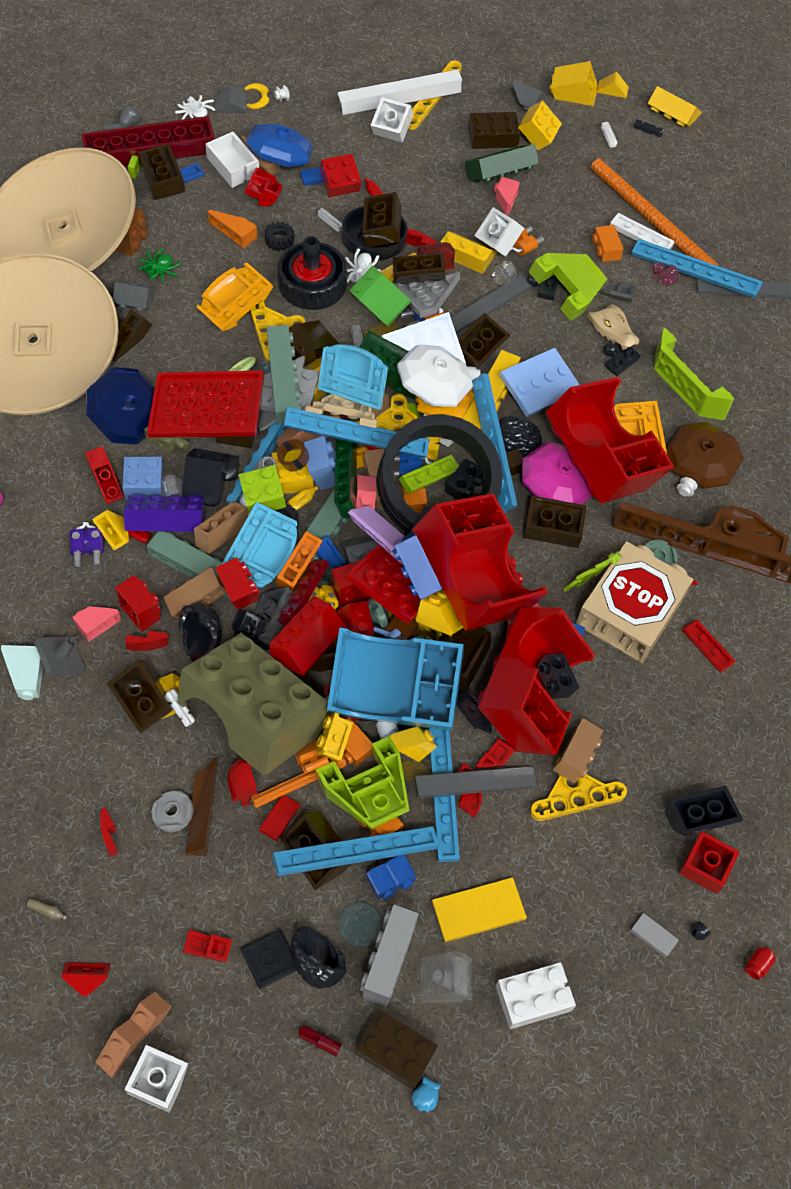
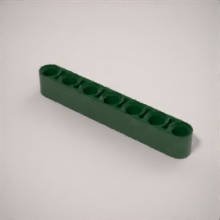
[334,439,357,519]

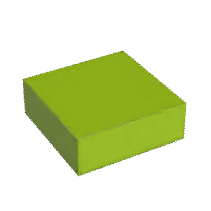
[128,155,140,179]

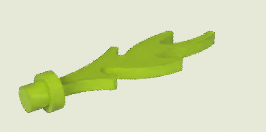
[563,551,622,592]

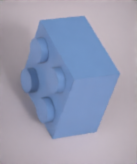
[303,436,335,490]
[123,457,164,500]

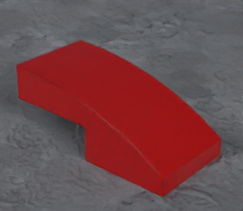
[406,229,438,254]
[125,631,169,651]
[259,795,301,842]
[100,807,118,857]
[182,930,233,962]

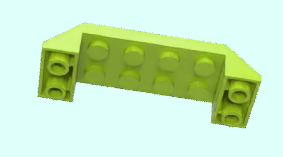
[654,328,734,420]

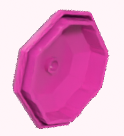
[522,442,593,505]

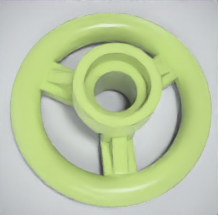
[229,357,256,371]

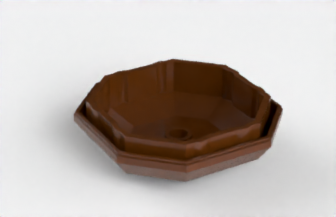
[666,422,744,489]

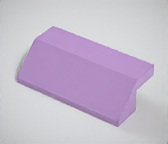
[348,506,405,566]

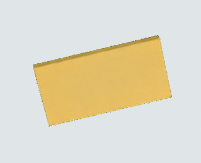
[432,878,527,943]

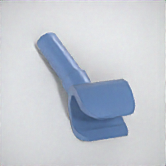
[374,627,402,640]

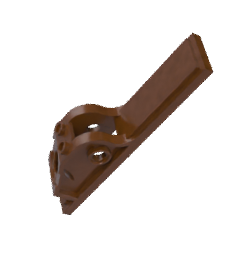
[612,502,791,584]

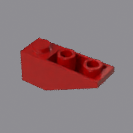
[85,446,124,504]

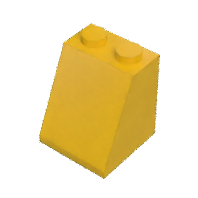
[550,61,598,106]

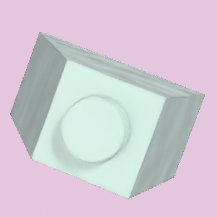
[1,645,43,700]

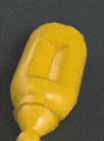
[287,486,319,511]

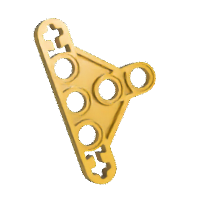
[250,301,305,364]
[356,394,442,443]
[530,757,627,821]

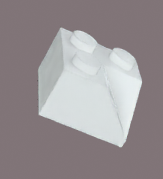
[371,97,413,143]
[475,207,524,257]
[125,1045,188,1113]

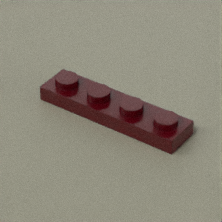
[277,559,329,625]

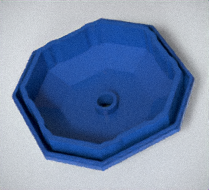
[246,123,313,167]

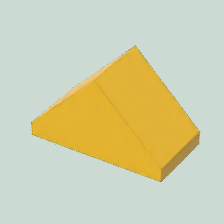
[597,72,629,98]
[92,510,129,550]

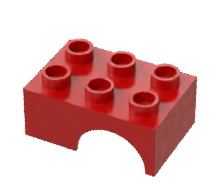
[545,377,674,504]
[412,493,548,631]
[478,607,595,756]

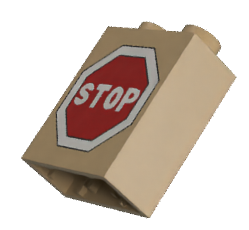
[576,541,694,664]

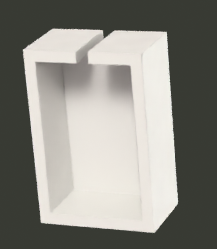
[206,132,259,188]
[496,962,576,1029]

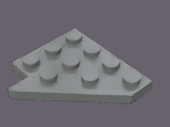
[393,272,460,318]
[260,356,319,412]

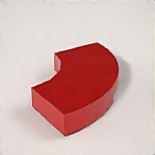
[456,763,482,818]

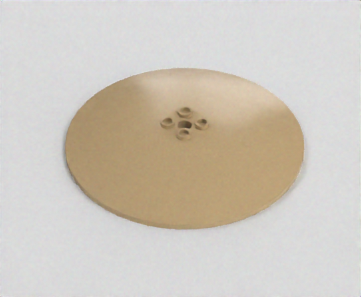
[0,148,136,271]
[0,253,119,415]

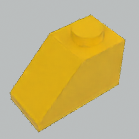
[389,726,437,762]

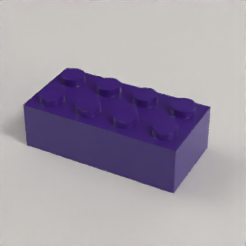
[124,494,205,532]

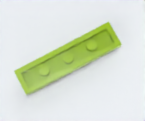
[398,454,459,495]

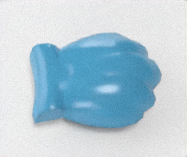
[412,1076,441,1112]

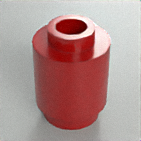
[745,947,776,980]

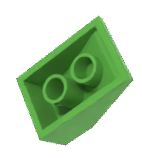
[349,265,411,326]

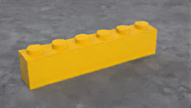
[463,350,521,430]

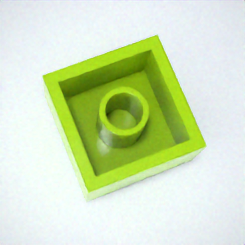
[238,465,286,514]

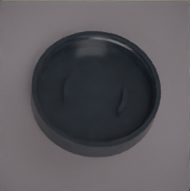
[341,206,408,260]

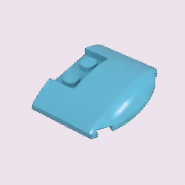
[318,344,388,410]
[221,502,297,588]

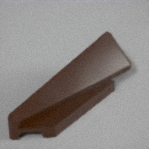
[185,757,218,856]

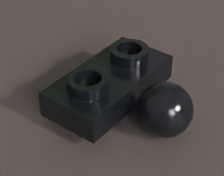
[527,274,559,301]
[604,343,641,377]

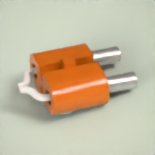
[510,226,544,256]

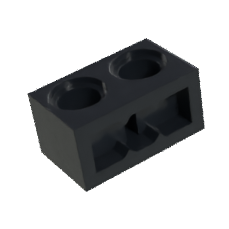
[444,458,483,500]
[536,654,579,699]

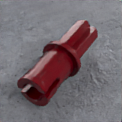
[298,1025,343,1057]

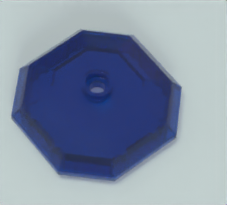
[86,367,155,445]

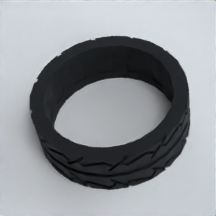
[376,414,503,534]

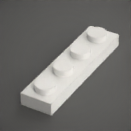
[610,213,675,250]

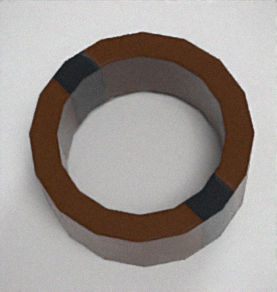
[277,439,309,472]

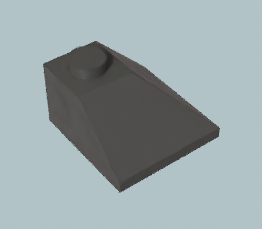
[512,80,547,111]

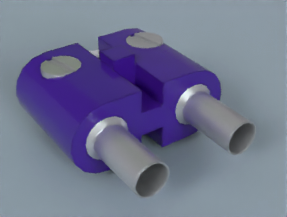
[69,522,104,567]

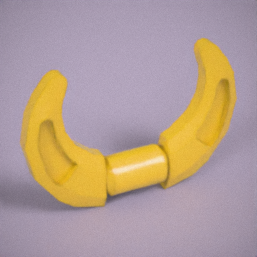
[245,83,269,109]

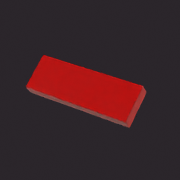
[682,619,736,674]

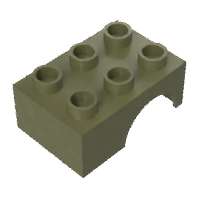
[177,633,328,776]

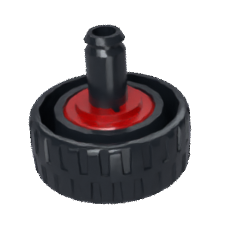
[277,236,347,310]

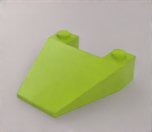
[529,253,608,321]
[316,736,409,829]

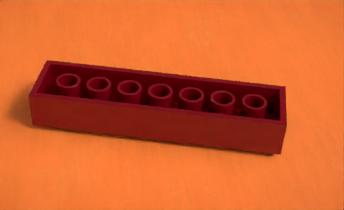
[81,116,215,166]

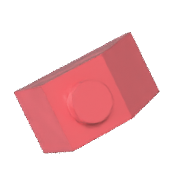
[494,177,520,215]
[356,475,376,510]
[72,606,121,642]

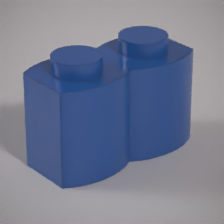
[366,855,416,900]

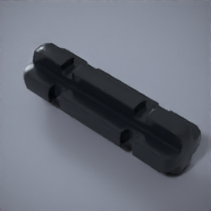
[634,119,664,137]

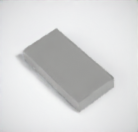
[631,913,679,958]

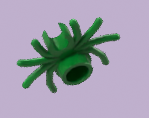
[138,248,181,282]

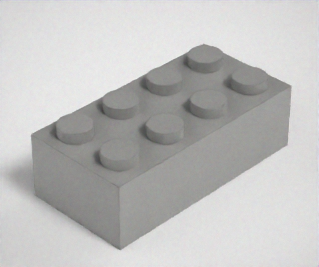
[360,905,419,1007]

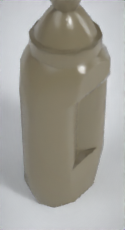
[27,898,67,920]

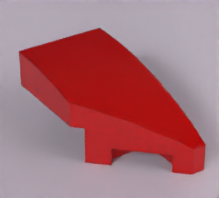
[476,738,515,769]

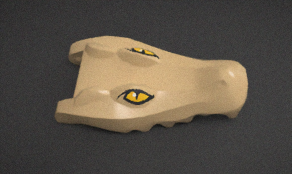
[587,304,639,350]

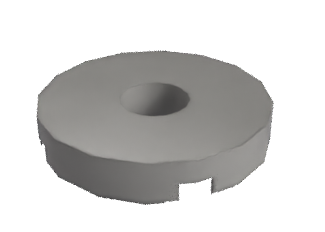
[151,790,194,832]

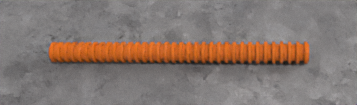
[591,158,719,266]

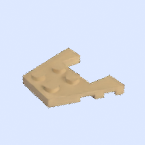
[305,394,377,428]

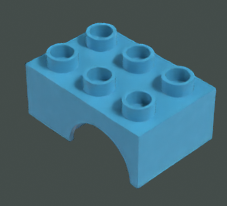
[327,628,464,732]

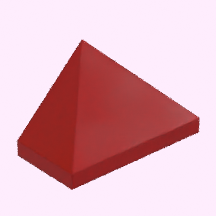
[62,962,111,996]

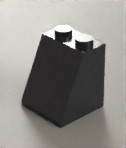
[182,448,230,507]

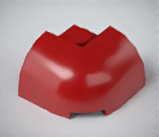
[244,167,282,206]
[227,758,257,807]

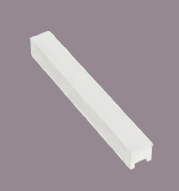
[338,70,462,115]

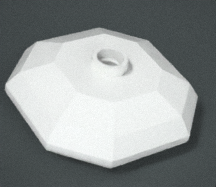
[397,344,473,407]

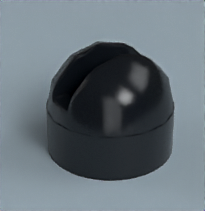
[691,921,711,940]

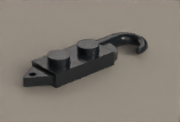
[456,688,492,734]

